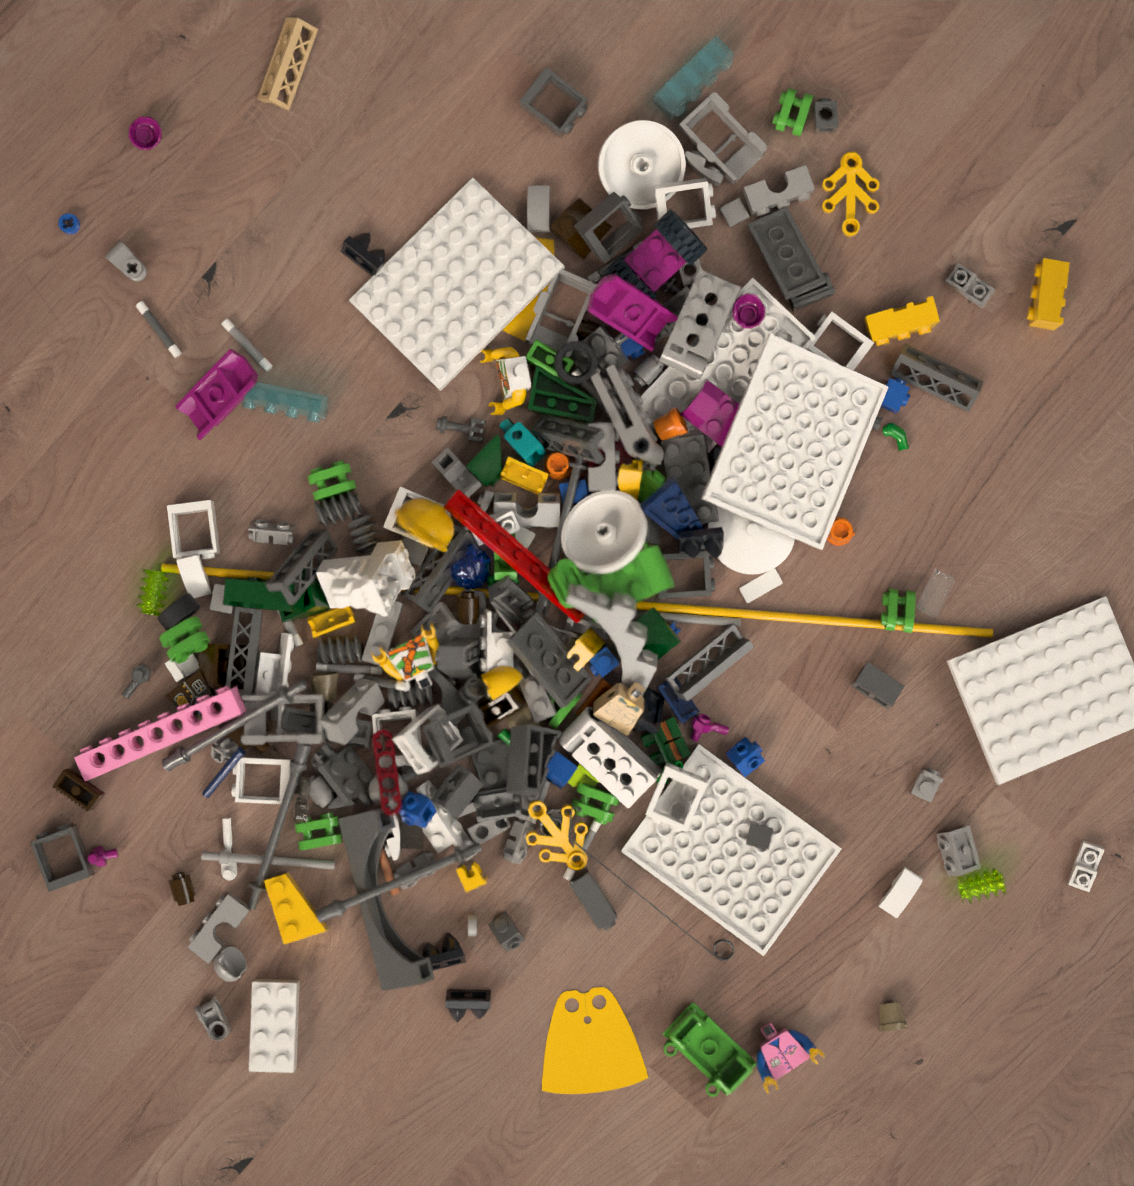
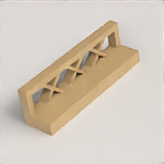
[257,18,318,110]

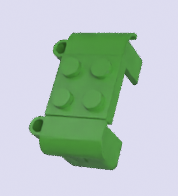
[581,541,675,622]
[662,1002,757,1097]

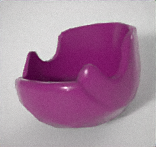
[128,116,162,150]
[732,293,765,329]

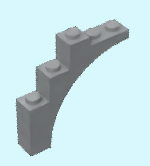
[566,584,658,697]

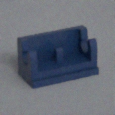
[657,677,699,724]

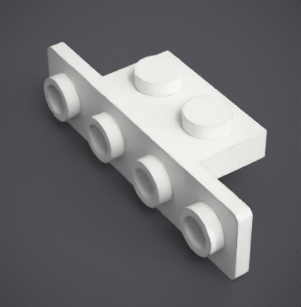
[479,609,513,699]
[253,633,294,721]
[416,780,477,861]

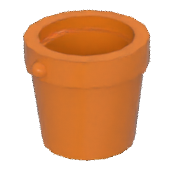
[653,407,688,441]
[544,452,572,480]
[827,517,855,546]

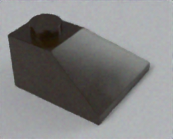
[551,198,612,260]
[198,644,248,689]

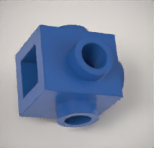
[725,737,765,777]
[400,791,437,828]

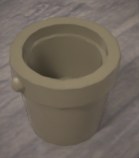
[309,672,338,702]
[506,702,540,729]
[878,1002,908,1032]

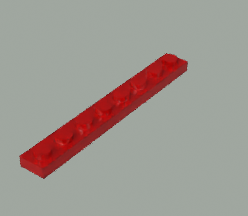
[443,489,586,624]

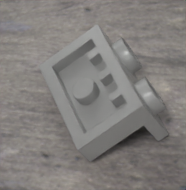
[410,602,464,645]
[937,825,981,876]

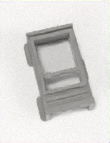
[679,92,767,185]
[525,269,598,358]
[241,691,325,745]

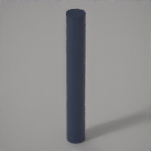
[202,748,245,798]

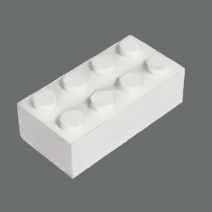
[249,979,300,1073]

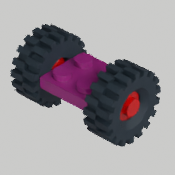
[604,209,708,299]

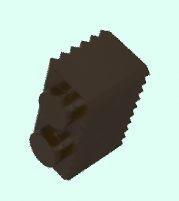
[478,686,526,728]
[52,768,105,811]

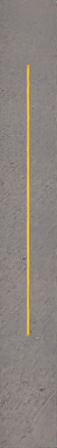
[161,563,993,638]

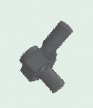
[122,665,151,699]

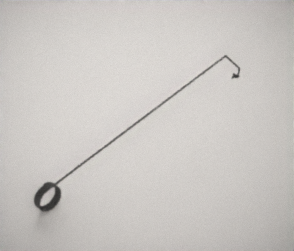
[568,806,734,961]

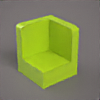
[567,763,599,787]

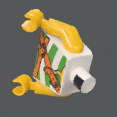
[480,347,531,415]
[371,623,440,690]

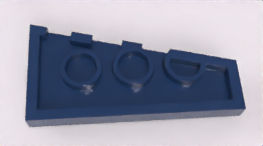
[640,476,704,540]

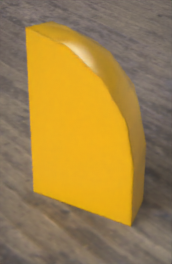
[618,460,643,501]
[481,666,523,700]

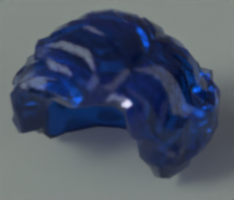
[451,543,491,590]

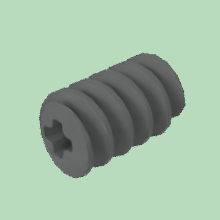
[314,491,363,527]
[348,514,381,556]
[317,635,363,665]
[387,679,434,709]

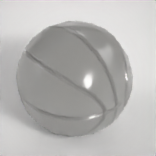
[369,774,408,809]

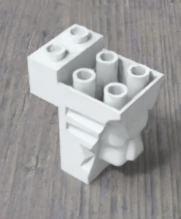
[316,540,416,616]

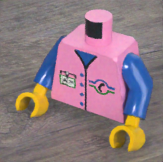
[757,1022,825,1094]

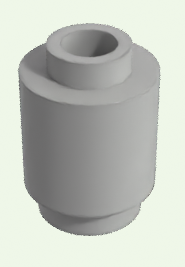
[633,354,665,387]
[304,775,335,809]

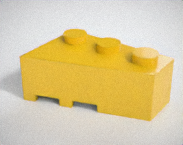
[1026,258,1070,330]
[863,296,940,346]
[264,872,329,944]

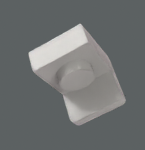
[910,767,944,803]

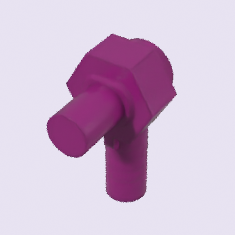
[690,713,729,742]
[88,846,119,867]

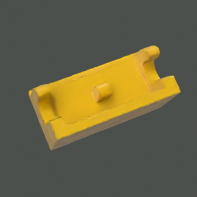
[501,457,549,495]
[307,606,357,638]
[567,627,606,671]
[456,862,488,892]

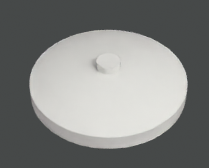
[598,120,686,209]
[561,490,647,574]
[708,506,795,574]

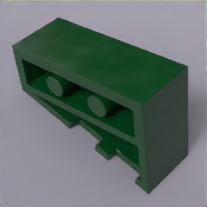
[528,366,597,424]
[223,577,305,613]

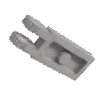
[513,664,557,723]

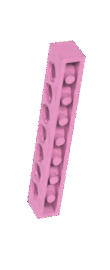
[74,686,247,782]

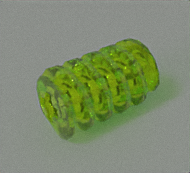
[136,569,170,616]
[957,868,1007,904]

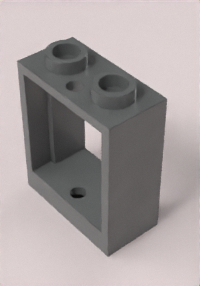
[519,67,588,138]
[574,192,644,264]
[658,552,715,600]
[423,703,494,768]
[30,823,95,892]
[570,870,618,931]

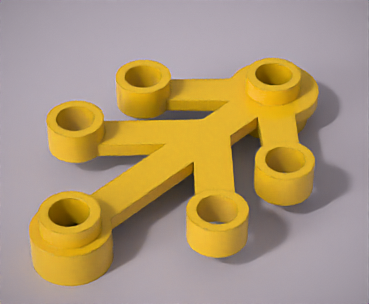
[822,152,879,237]
[525,800,588,870]

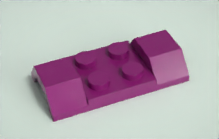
[587,275,678,352]
[175,349,258,440]
[680,379,740,447]

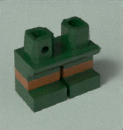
[641,716,691,765]

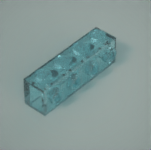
[653,35,734,119]
[240,382,330,423]

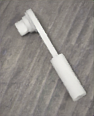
[221,818,237,881]

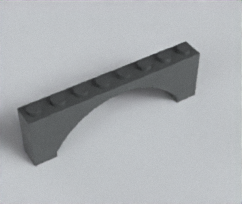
[338,806,435,991]

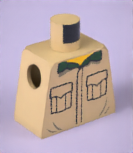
[593,682,645,736]

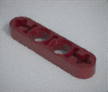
[373,729,402,816]

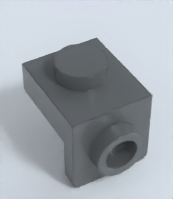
[488,912,525,951]

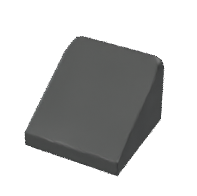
[328,796,357,809]
[746,823,773,850]

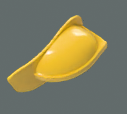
[395,498,454,552]

